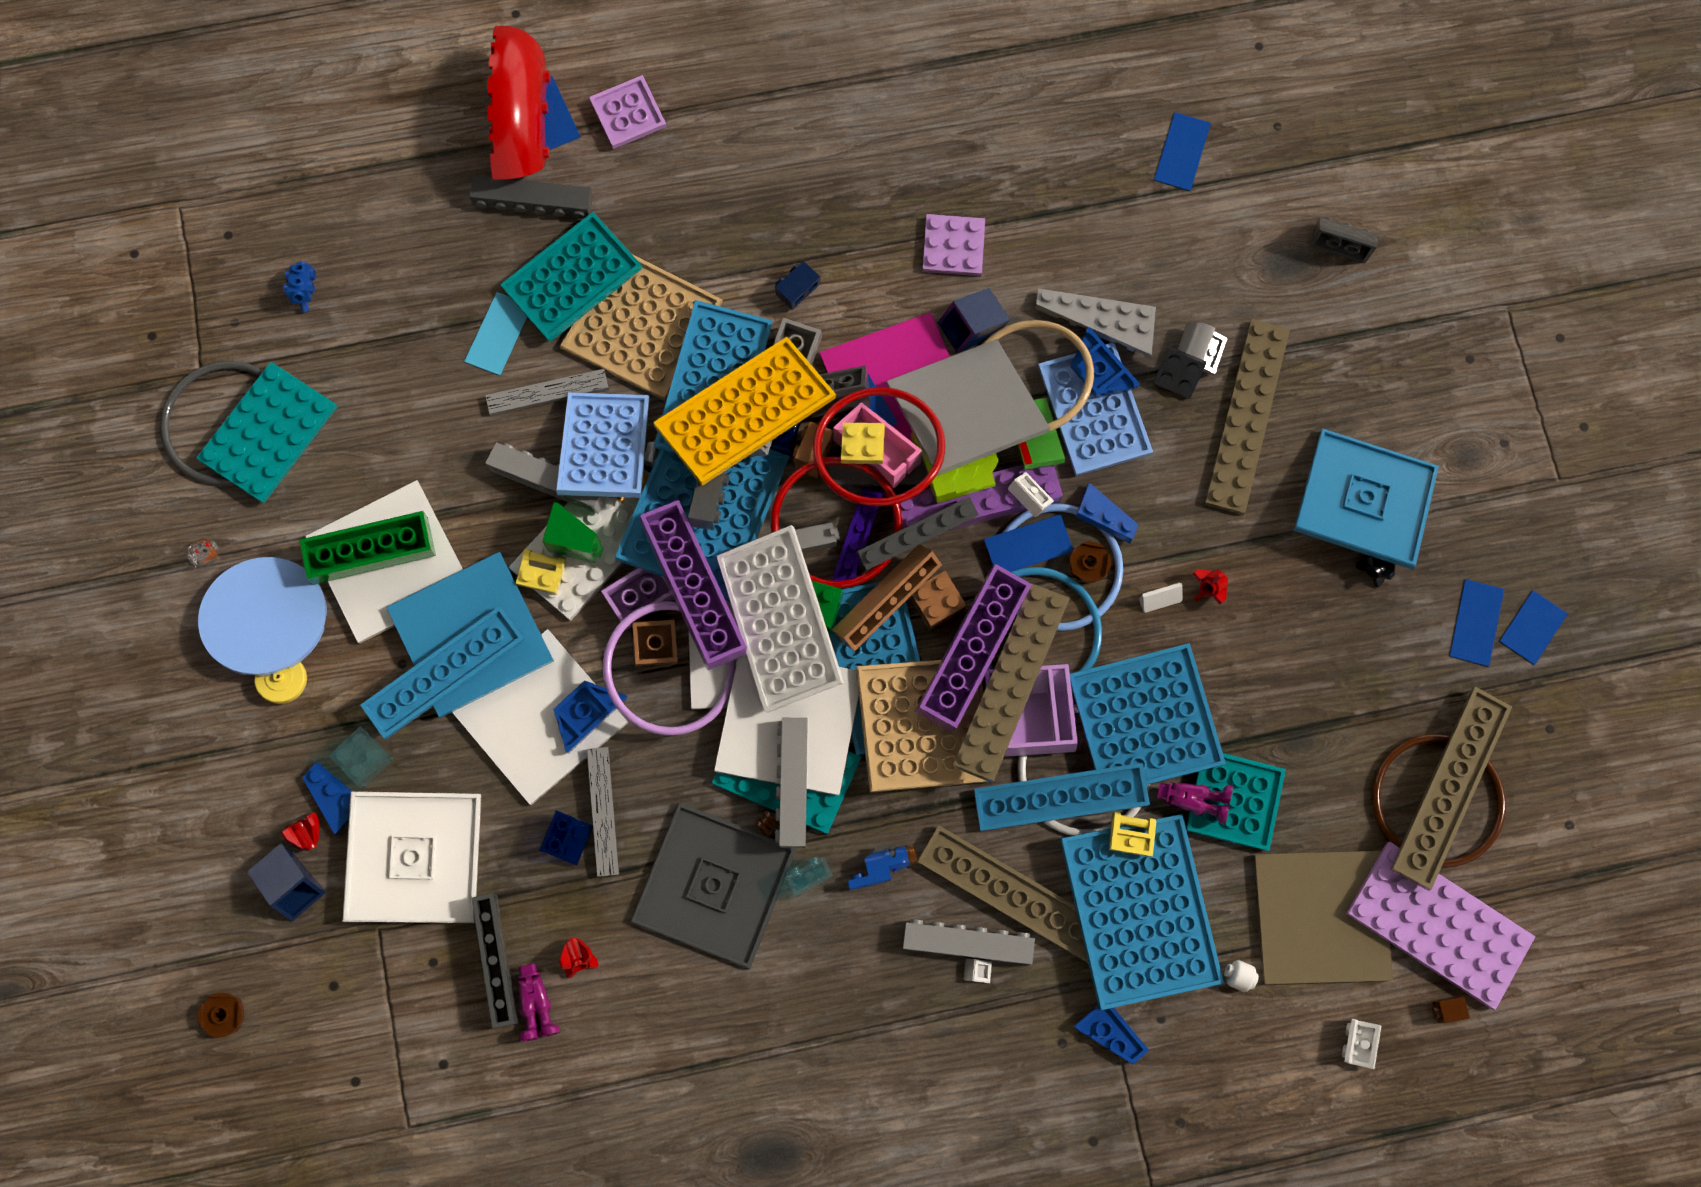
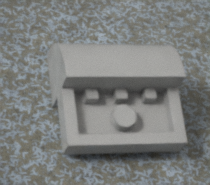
[1178,322,1227,375]

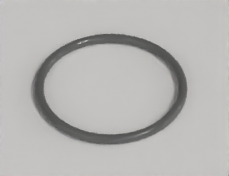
[160,361,264,485]

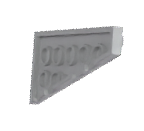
[1035,288,1156,359]

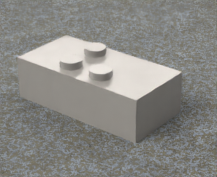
[773,318,822,365]

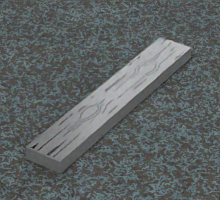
[486,369,609,416]
[587,747,619,877]

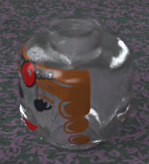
[186,538,220,569]

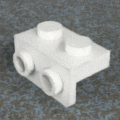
[1342,1019,1381,1069]

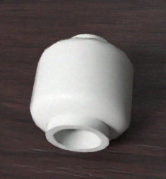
[1224,960,1259,992]

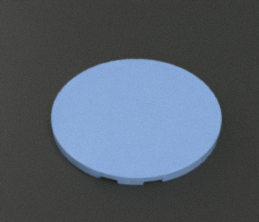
[198,557,327,676]

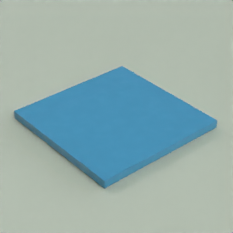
[1293,428,1439,570]
[386,552,554,718]

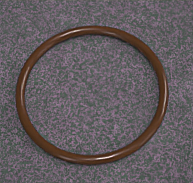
[1372,734,1506,868]

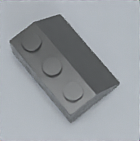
[1309,217,1378,263]
[811,365,871,418]

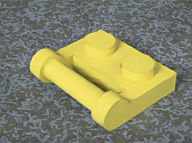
[516,548,566,594]
[1109,812,1156,857]

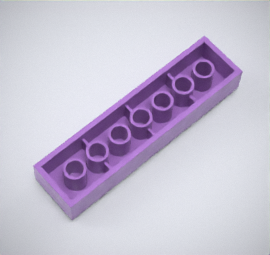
[899,465,1063,531]
[640,500,747,671]
[915,564,1032,732]

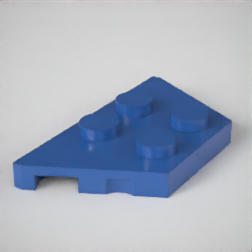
[1070,327,1140,397]
[553,680,628,754]

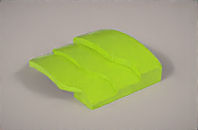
[911,432,998,504]

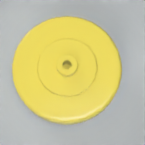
[254,662,307,704]

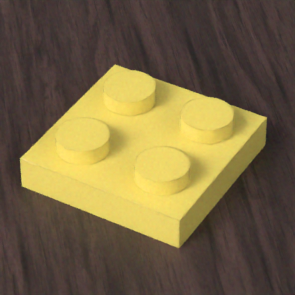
[841,423,885,464]

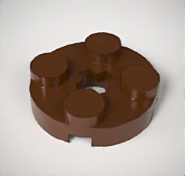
[1069,541,1111,583]
[198,993,244,1037]

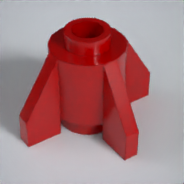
[1192,569,1228,605]
[280,812,320,851]
[559,938,599,978]

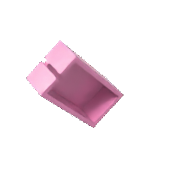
[833,402,922,489]

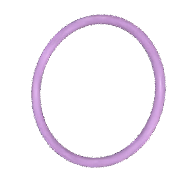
[603,601,736,735]

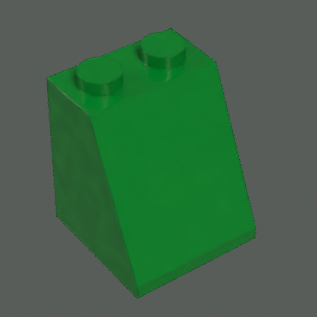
[542,502,603,564]

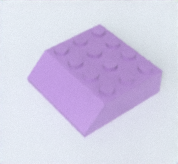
[985,664,1078,756]

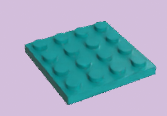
[1186,753,1286,852]

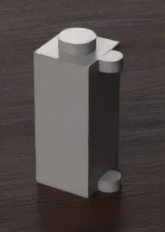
[795,522,840,554]

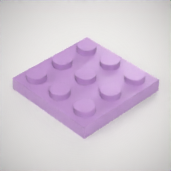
[589,75,667,149]
[922,214,985,276]

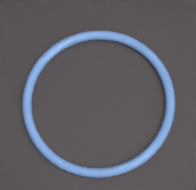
[1002,504,1123,631]

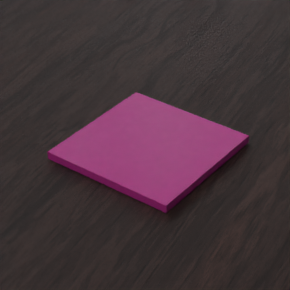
[820,312,950,442]

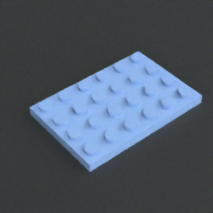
[1038,343,1153,477]
[556,392,650,498]

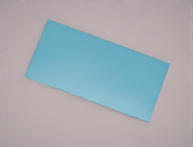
[464,292,527,375]

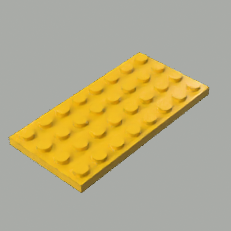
[653,337,836,486]

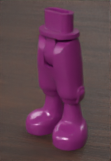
[1157,782,1233,825]
[518,963,560,1042]

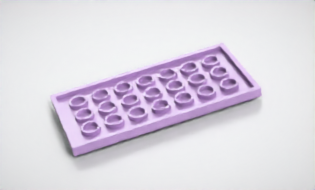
[1346,842,1535,1010]

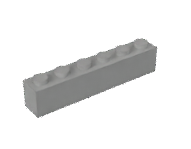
[485,442,607,514]
[775,717,808,848]
[902,919,1035,965]

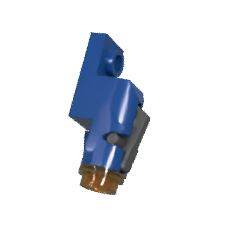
[847,845,917,891]

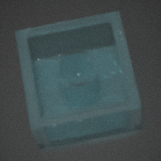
[329,726,394,789]

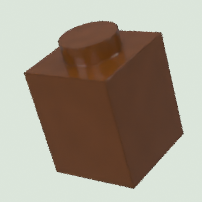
[1432,997,1470,1023]

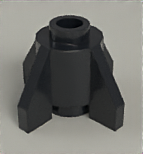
[1356,555,1396,588]

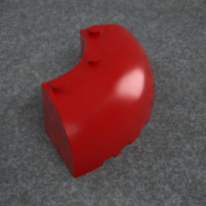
[488,26,551,180]

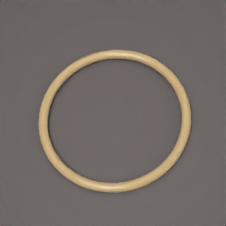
[981,320,1094,431]

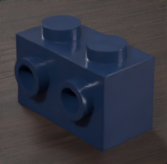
[775,261,820,310]

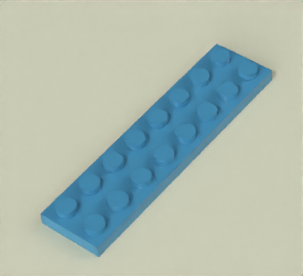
[360,606,525,740]
[974,763,1150,831]

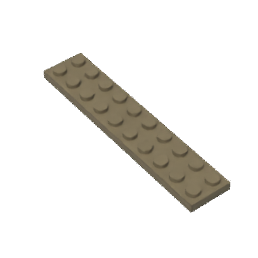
[1204,319,1290,515]
[953,583,1070,783]
[1390,687,1512,891]
[917,825,1088,964]

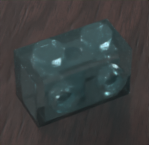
[785,856,833,898]

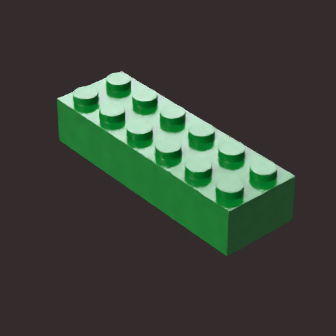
[299,511,436,585]

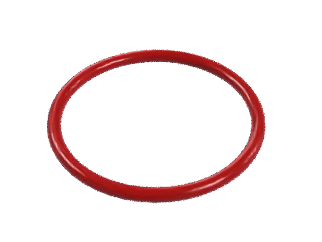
[813,387,945,507]
[770,457,902,589]

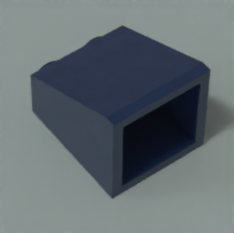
[937,288,1010,354]
[247,843,326,921]

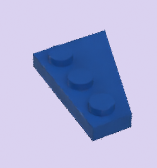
[1075,483,1138,543]
[302,762,353,835]
[1073,1005,1149,1064]

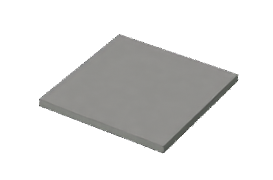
[887,339,1050,476]

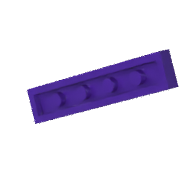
[832,487,883,588]

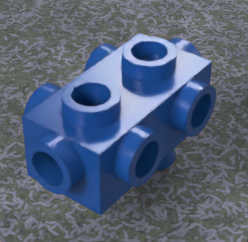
[283,261,316,312]

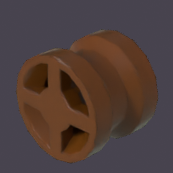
[754,810,780,837]

